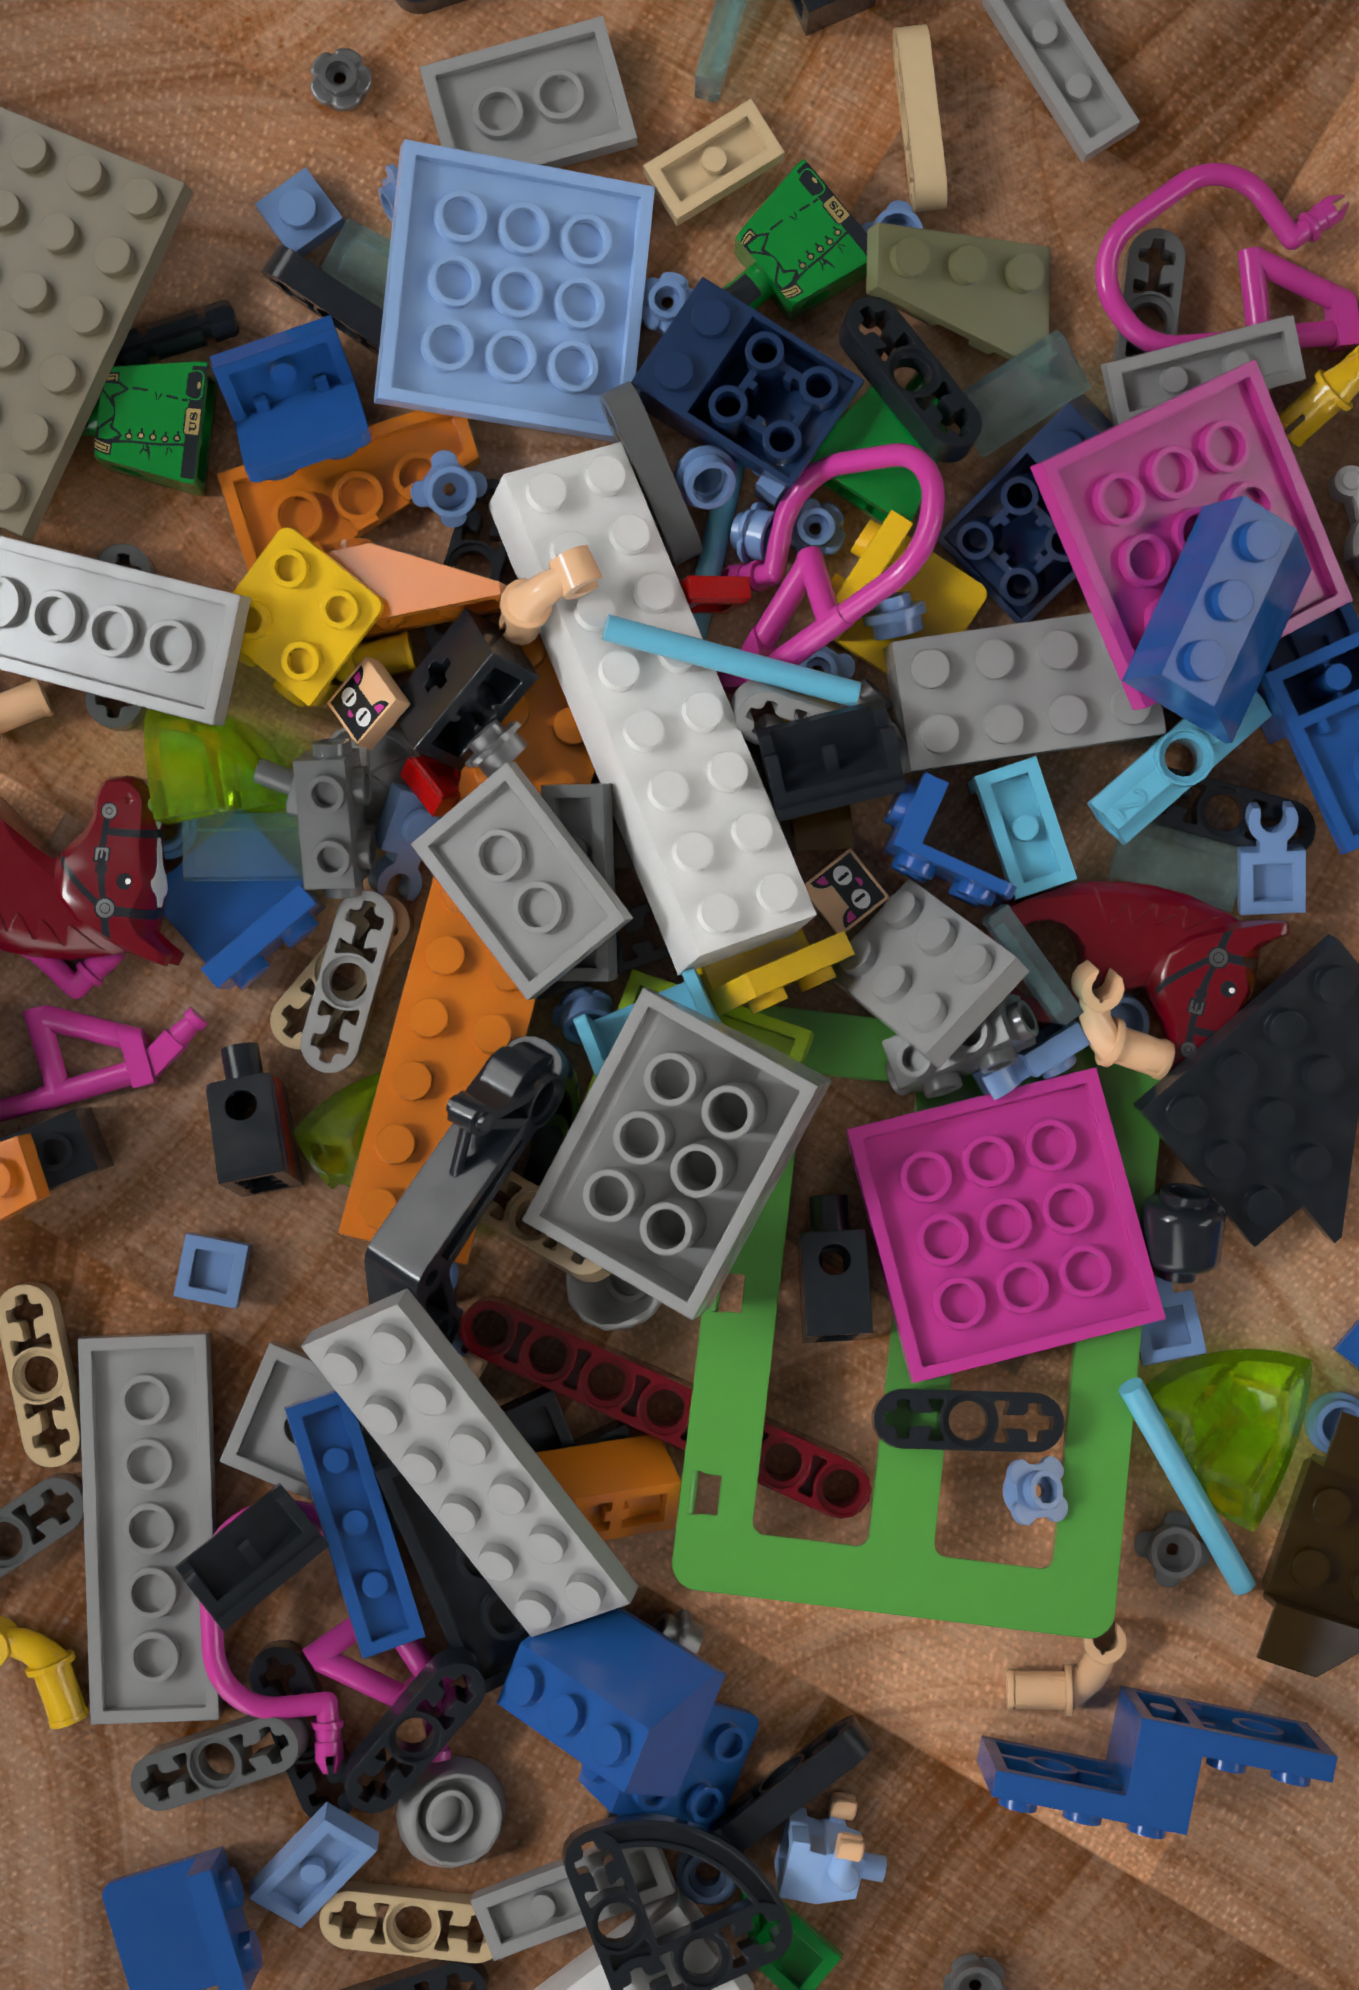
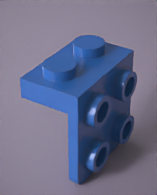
[210,315,372,482]
[881,772,1017,909]
[163,816,326,990]
[578,1702,759,1828]
[102,1846,263,1990]

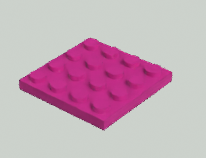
[1030,359,1353,710]
[845,1067,1166,1383]

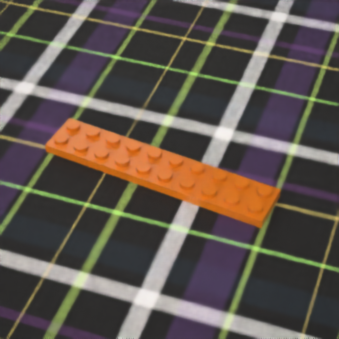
[338,628,596,1266]

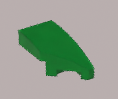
[742,1891,844,1990]

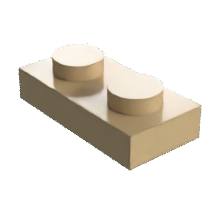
[643,99,785,227]

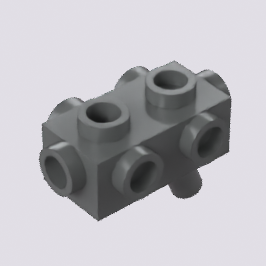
[253,738,377,899]
[882,994,1039,1098]

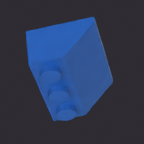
[1122,495,1312,743]
[497,1607,726,1797]

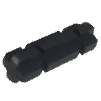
[118,300,240,366]

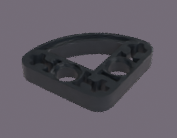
[562,1814,793,1990]

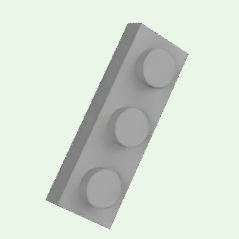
[982,0,1140,164]
[1101,315,1306,426]
[470,1846,676,1961]

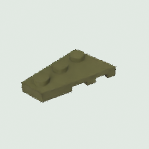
[866,222,1050,378]

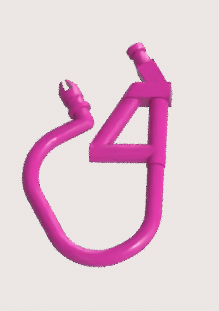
[1095,163,1359,352]
[716,443,945,695]
[0,949,208,1122]
[199,1500,453,1774]

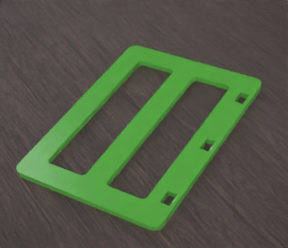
[672,1005,1160,1639]

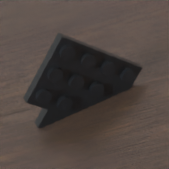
[1133,934,1359,1247]
[372,1386,629,1694]

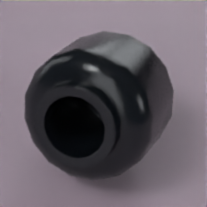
[1140,1183,1226,1284]

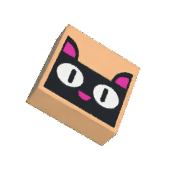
[327,656,411,750]
[804,848,890,934]

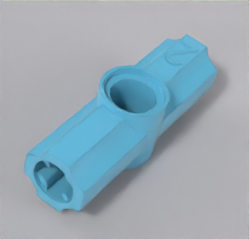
[1087,691,1272,845]

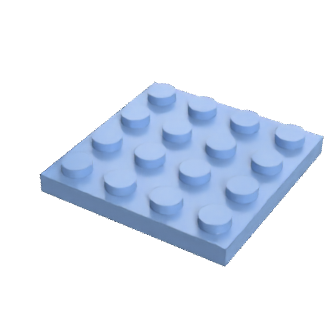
[374,139,655,443]

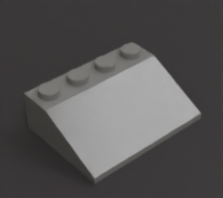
[522,988,832,1320]

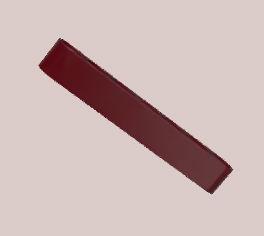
[459,1295,871,1519]

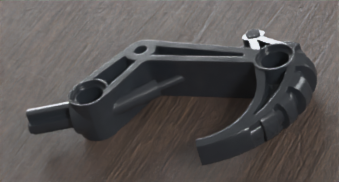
[364,1036,580,1345]

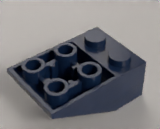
[631,277,864,490]
[937,394,1114,624]

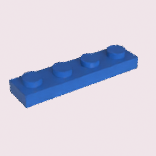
[284,1390,426,1659]

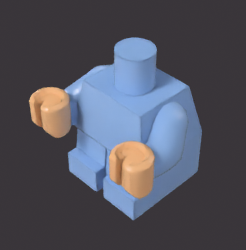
[774,1792,887,1904]

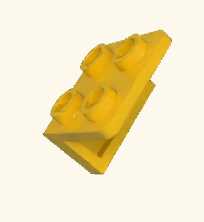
[831,510,987,675]
[233,528,384,707]
[696,928,855,1016]

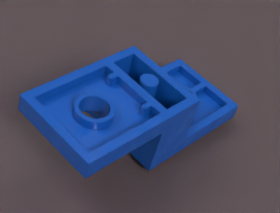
[1256,602,1359,855]
[977,1685,1338,1839]

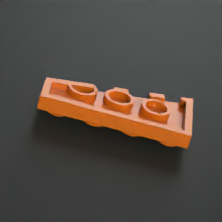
[217,410,481,571]

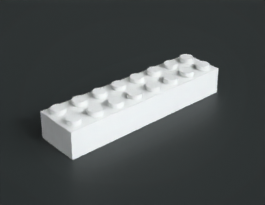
[488,442,817,975]

